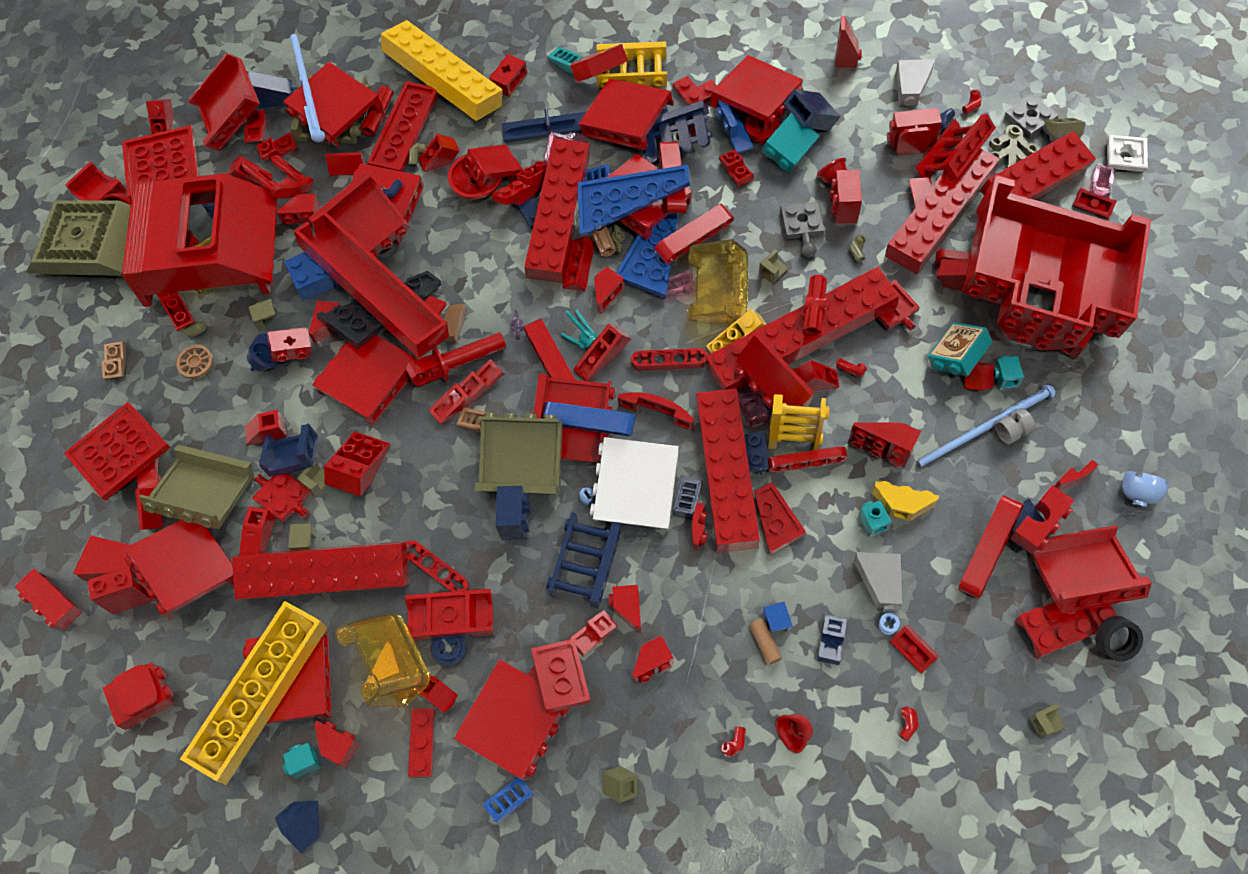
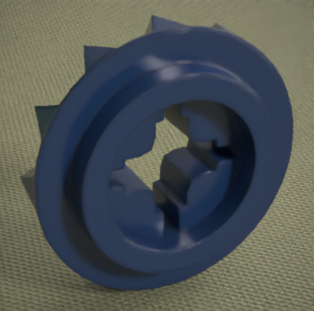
[431,635,466,666]

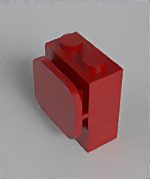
[887,108,942,155]
[102,662,174,730]

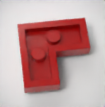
[673,75,717,105]

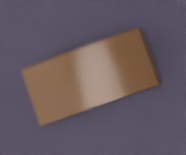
[101,341,126,380]

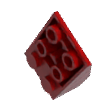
[848,422,921,468]
[324,431,390,497]

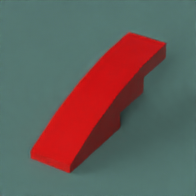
[428,359,505,424]

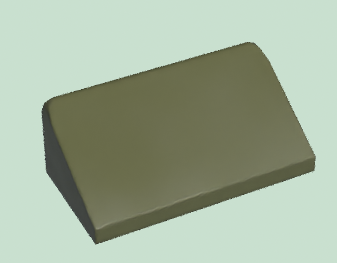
[1044,117,1086,138]

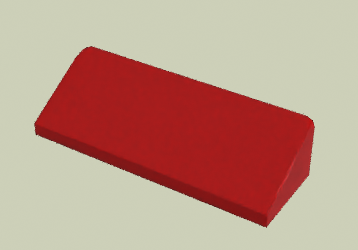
[563,236,595,291]

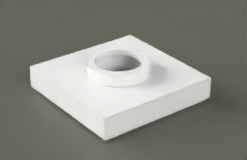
[1107,135,1148,172]

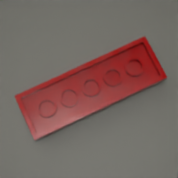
[367,81,439,172]

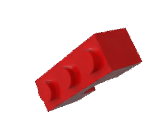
[1010,485,1074,554]

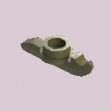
[611,223,625,253]

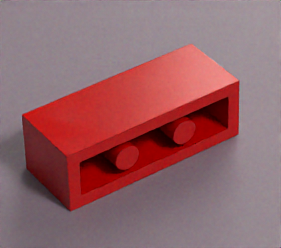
[14,568,83,631]

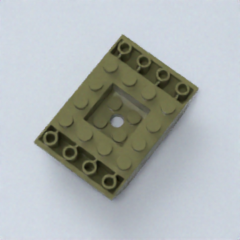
[26,201,130,276]

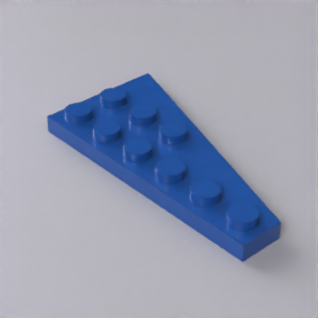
[578,165,691,237]
[616,214,679,299]

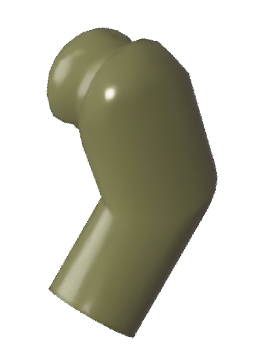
[408,143,426,166]
[849,234,866,263]
[179,321,206,337]

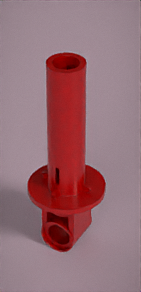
[406,332,506,386]

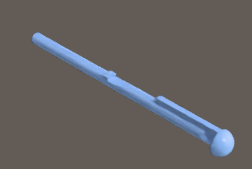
[290,34,325,143]
[916,385,1055,468]

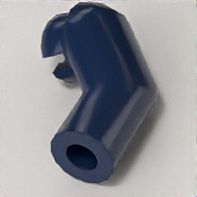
[940,108,955,131]
[381,179,403,198]

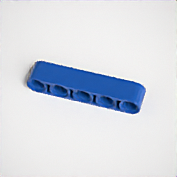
[542,402,636,437]

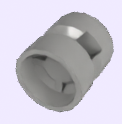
[995,408,1036,445]

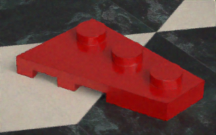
[754,482,806,555]

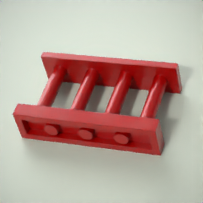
[915,113,996,179]

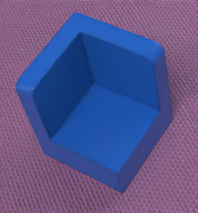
[763,601,793,632]

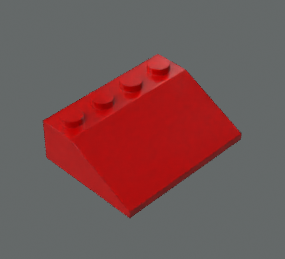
[734,332,815,424]

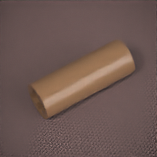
[749,618,782,665]

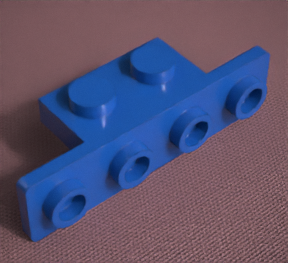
[715,100,753,154]

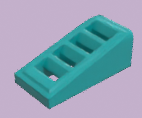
[547,46,583,76]

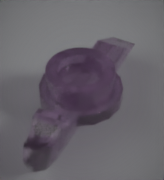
[510,309,524,340]

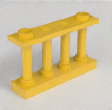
[597,41,667,89]
[768,394,829,450]

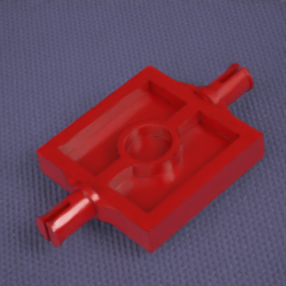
[877,280,920,331]
[252,473,311,523]

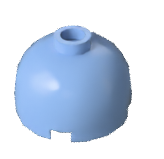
[1122,471,1170,508]

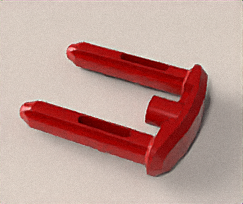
[241,155,313,199]

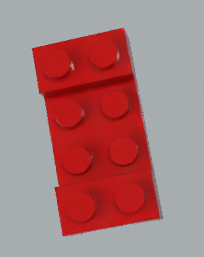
[405,589,494,642]
[1015,602,1117,660]

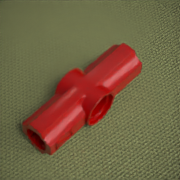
[360,85,394,137]
[803,274,827,336]

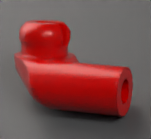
[899,706,919,742]
[721,726,746,757]

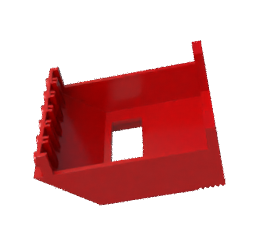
[121,173,278,307]

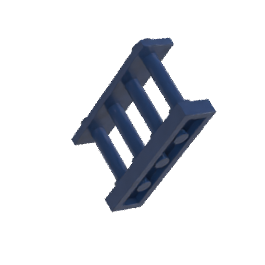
[546,512,622,609]

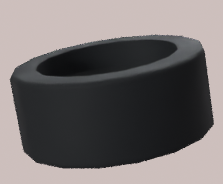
[1095,616,1144,662]

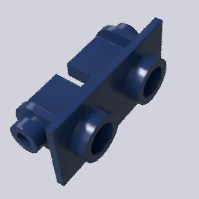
[745,430,769,475]

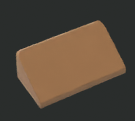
[444,304,467,343]

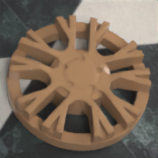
[176,345,214,380]

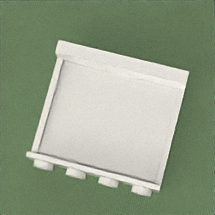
[590,437,679,531]

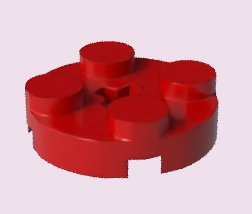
[745,114,781,145]

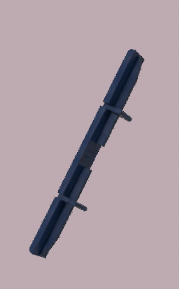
[502,105,668,143]

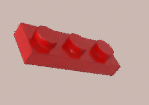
[408,708,435,778]

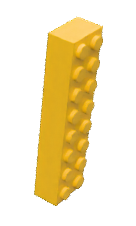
[381,20,502,121]
[180,601,328,785]

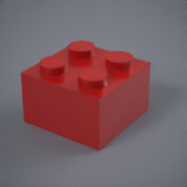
[830,170,862,224]

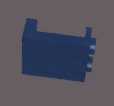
[259,423,318,477]

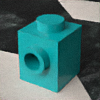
[994,356,1024,389]
[859,500,892,537]
[282,743,321,779]

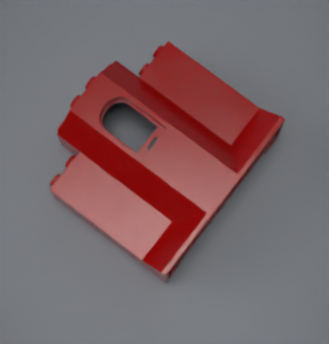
[962,175,1151,351]

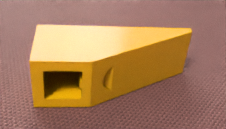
[707,309,767,353]

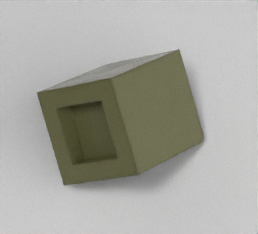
[759,249,788,284]
[249,299,277,331]
[297,461,328,497]
[288,523,317,550]
[1029,703,1065,739]
[602,766,638,803]

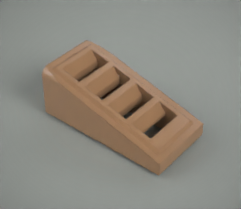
[456,407,499,434]

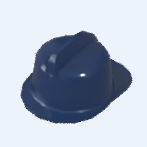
[247,333,278,371]

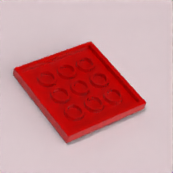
[122,125,200,199]
[64,402,171,501]

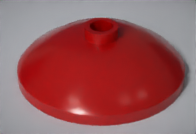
[448,154,502,199]

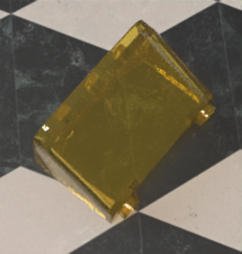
[687,239,748,323]
[334,614,430,707]

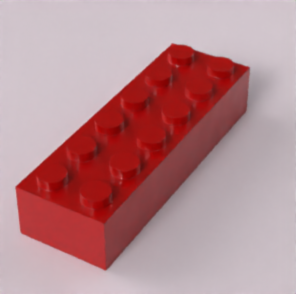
[980,130,1096,200]

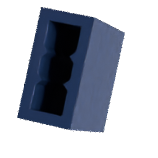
[784,89,841,131]

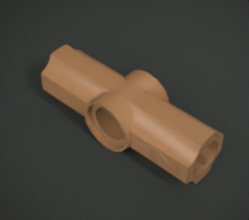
[591,226,616,257]

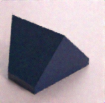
[275,800,320,853]

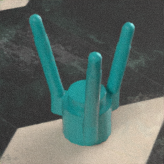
[560,309,598,350]

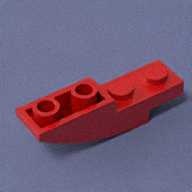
[492,161,547,206]

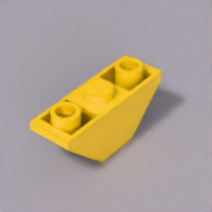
[872,481,939,521]

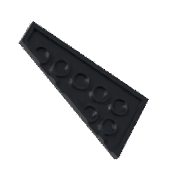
[316,271,441,349]

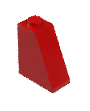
[937,259,969,291]

